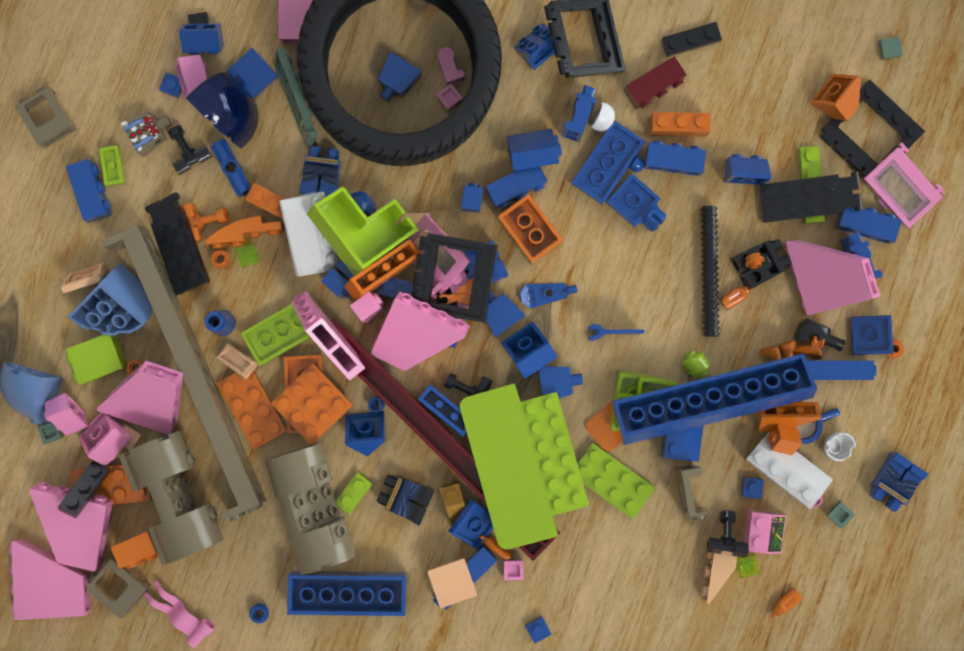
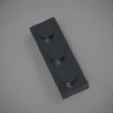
[661,22,722,57]
[58,461,110,518]

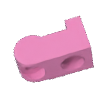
[438,47,465,85]

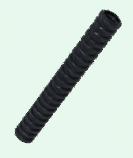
[700,206,720,337]

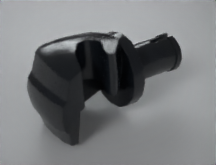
[793,318,845,351]

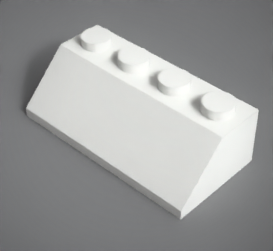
[279,192,339,277]
[746,432,833,510]

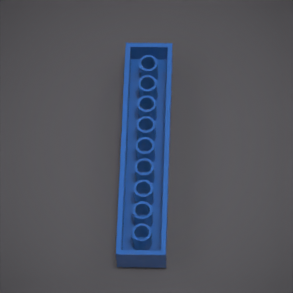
[613,354,817,445]

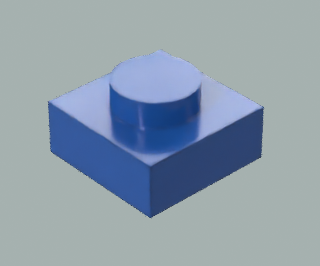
[159,73,182,98]
[741,477,764,499]
[525,616,552,644]

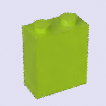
[66,334,127,385]

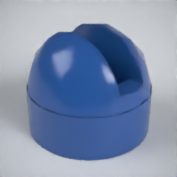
[628,155,645,172]
[368,397,385,413]

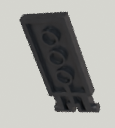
[760,172,863,223]
[145,192,210,295]

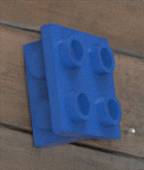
[514,24,557,70]

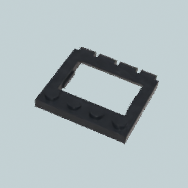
[544,0,626,78]
[820,79,925,180]
[411,233,498,323]

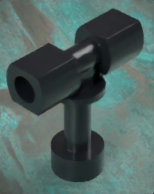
[168,125,213,175]
[444,373,493,396]
[707,510,749,558]

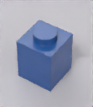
[461,183,483,213]

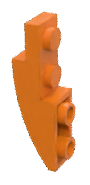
[205,216,285,249]

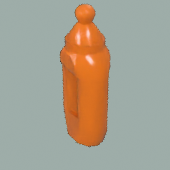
[720,286,751,310]
[479,534,512,560]
[771,588,802,618]

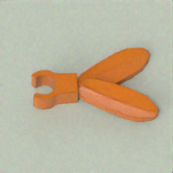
[439,278,473,305]
[793,336,825,360]

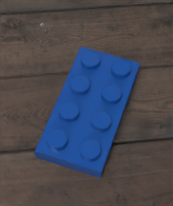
[571,121,646,205]

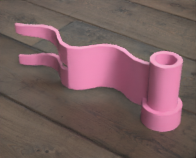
[143,581,215,648]

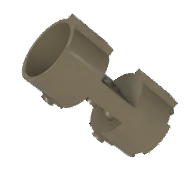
[119,431,224,565]
[265,442,356,574]

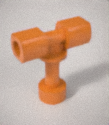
[181,203,229,243]

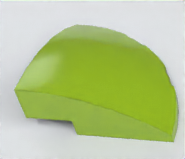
[611,370,678,431]

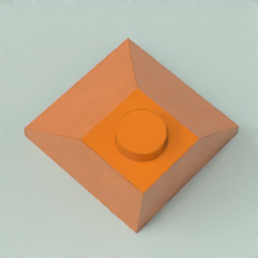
[810,74,861,121]

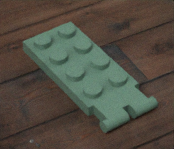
[273,47,317,149]

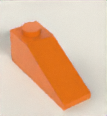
[756,402,821,432]

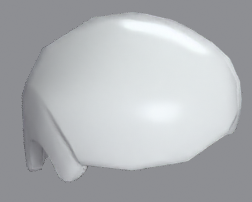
[590,102,615,132]
[823,432,856,461]

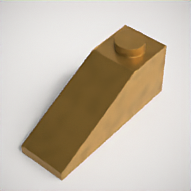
[440,481,466,543]

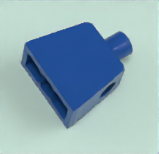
[378,52,422,102]
[486,292,525,338]
[538,366,583,398]

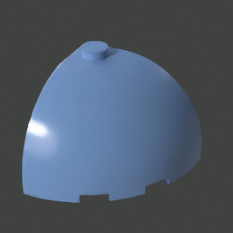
[68,263,152,335]
[0,362,63,425]

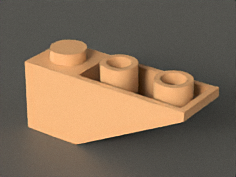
[701,551,737,604]

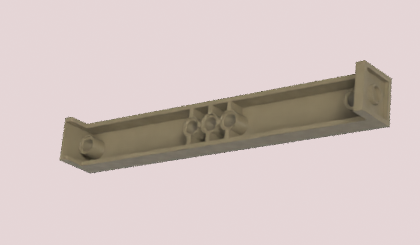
[101,225,267,521]

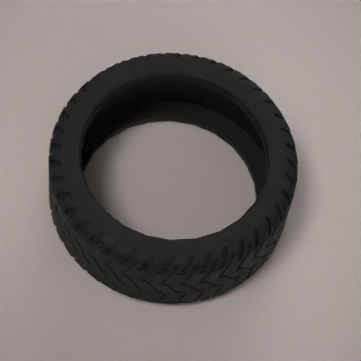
[296,0,502,166]

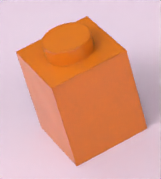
[768,424,802,455]

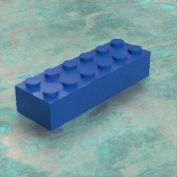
[287,571,407,616]

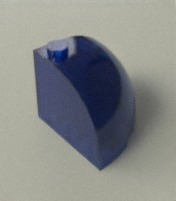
[186,72,258,149]

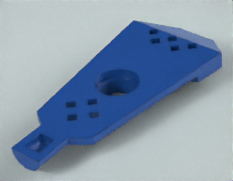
[520,283,577,309]

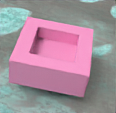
[436,83,463,111]
[504,559,524,581]

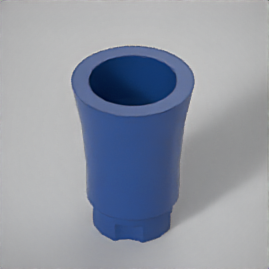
[204,310,236,336]

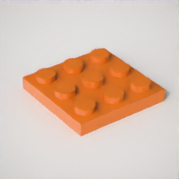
[271,363,353,445]

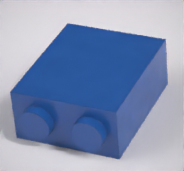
[507,129,562,171]

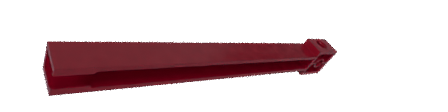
[331,319,560,561]

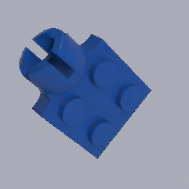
[606,174,666,232]

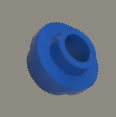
[249,603,269,623]

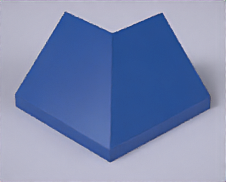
[345,411,387,457]

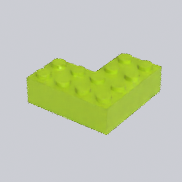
[307,186,419,276]

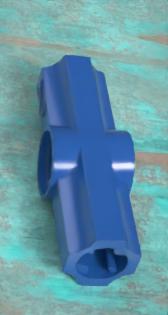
[210,139,251,197]

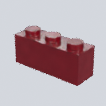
[624,56,687,109]

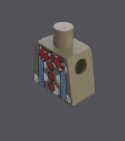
[120,112,172,157]

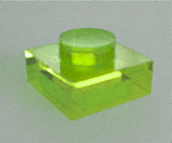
[235,243,261,268]
[736,554,760,579]

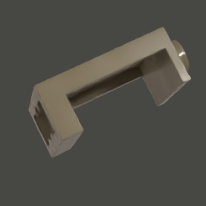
[15,86,77,149]
[675,464,709,520]
[86,557,152,619]

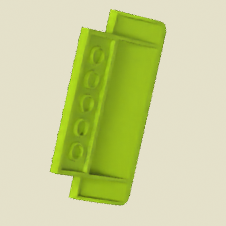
[460,383,589,549]

